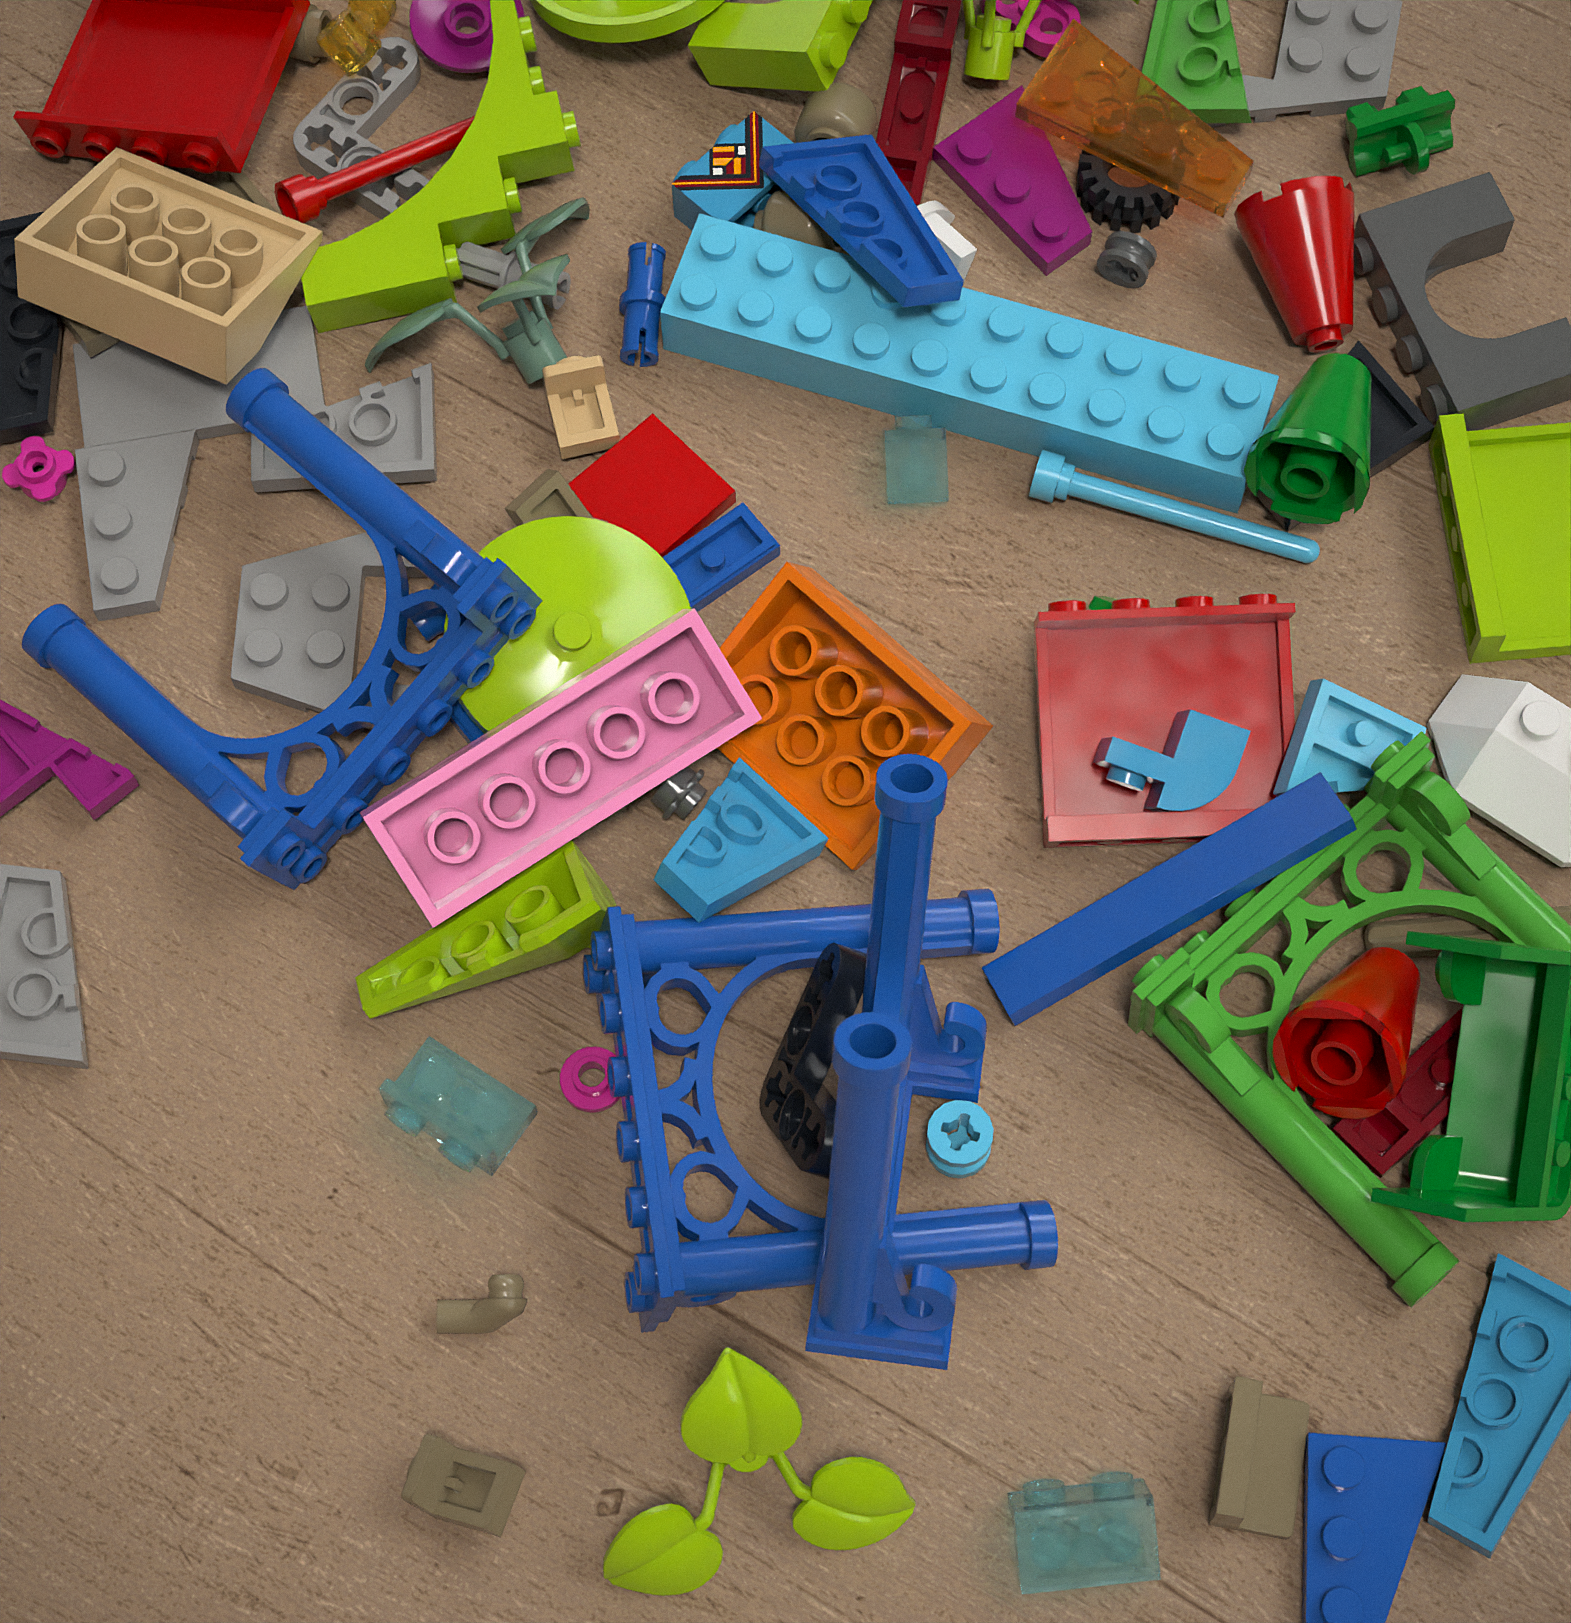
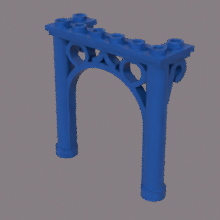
[22,368,543,890]
[805,754,987,1370]
[583,889,1058,1333]

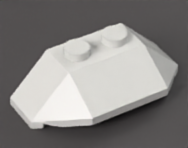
[1427,674,1571,867]

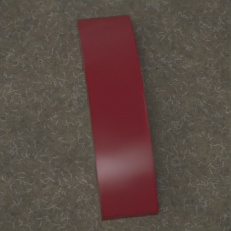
[876,0,962,206]
[1332,1007,1463,1178]

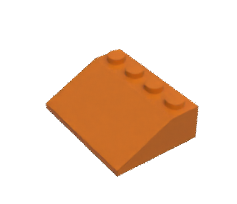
[717,562,993,870]

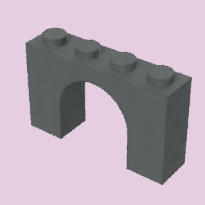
[1354,172,1571,431]

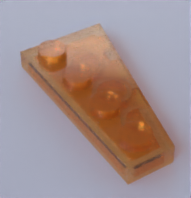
[1015,19,1254,218]

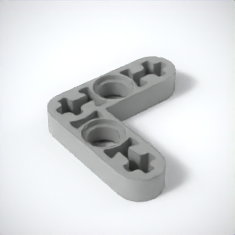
[293,37,429,220]

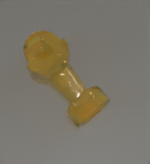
[316,0,397,77]

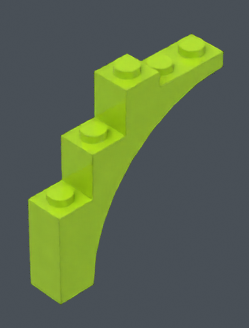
[301,0,581,333]

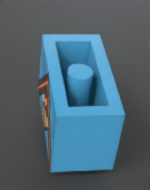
[672,111,793,231]

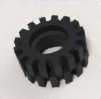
[1076,117,1186,233]

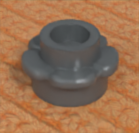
[650,766,708,820]

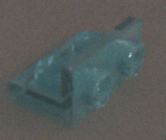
[378,1036,538,1176]
[1007,1471,1161,1595]

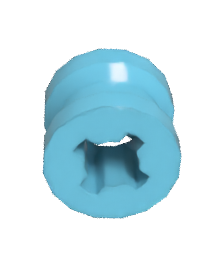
[925,1100,994,1178]

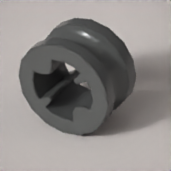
[1097,231,1157,288]

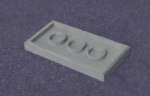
[72,306,326,448]

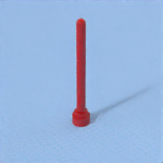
[274,116,475,224]

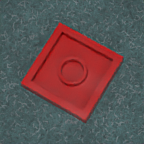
[568,413,736,557]

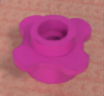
[2,436,75,502]

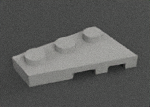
[251,363,437,492]
[75,429,200,621]
[0,864,89,1069]

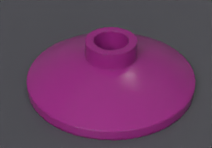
[409,0,525,73]

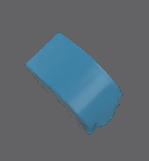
[1093,709,1251,812]

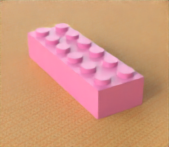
[359,609,762,928]

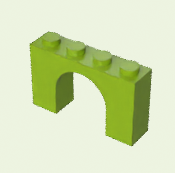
[688,0,873,92]

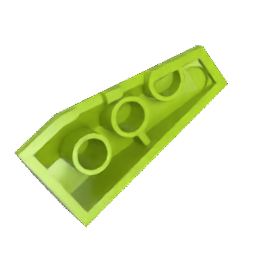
[355,840,617,1019]

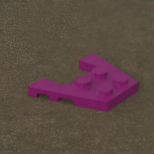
[0,700,139,821]

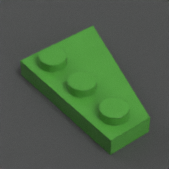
[1134,0,1252,124]

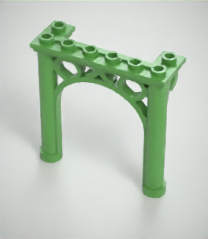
[1128,731,1571,1308]

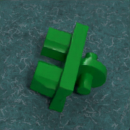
[1345,86,1455,177]

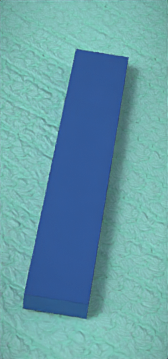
[449,502,781,744]
[982,772,1357,1026]

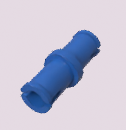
[619,242,666,367]

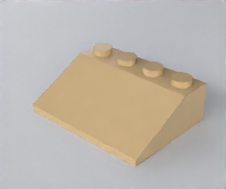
[14,147,322,385]

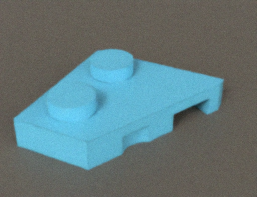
[1273,678,1427,796]

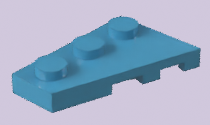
[653,757,829,923]

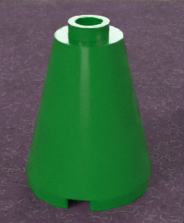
[1244,353,1371,524]

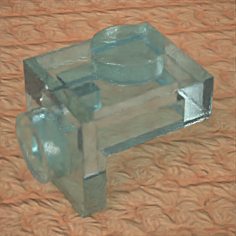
[882,415,949,504]

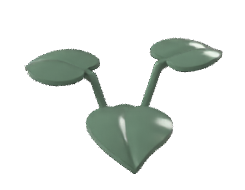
[365,198,590,384]

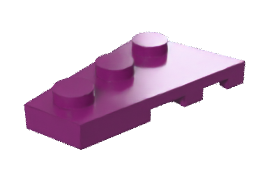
[933,85,1092,276]

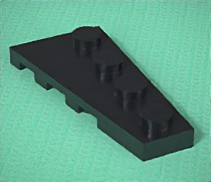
[0,211,63,444]

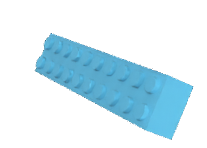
[660,213,1279,514]

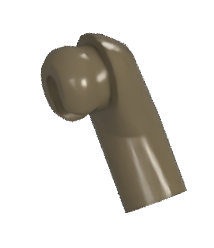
[436,1274,528,1334]

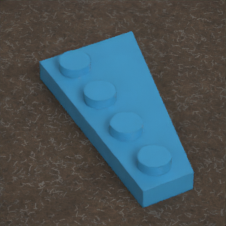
[1427,1253,1571,1559]

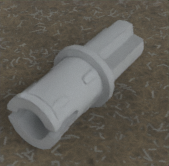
[457,242,571,310]

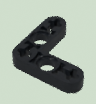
[760,942,867,1179]

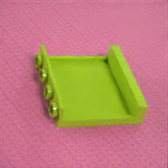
[1428,413,1571,664]

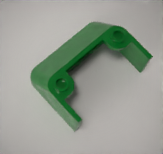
[1371,931,1571,1222]

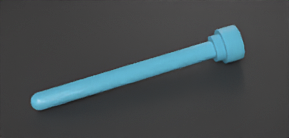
[1029,449,1320,563]

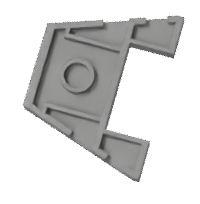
[1203,0,1402,127]
[230,532,428,732]

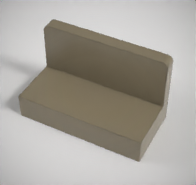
[1208,1376,1310,1540]

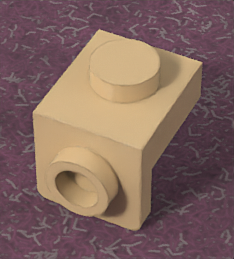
[542,355,620,459]

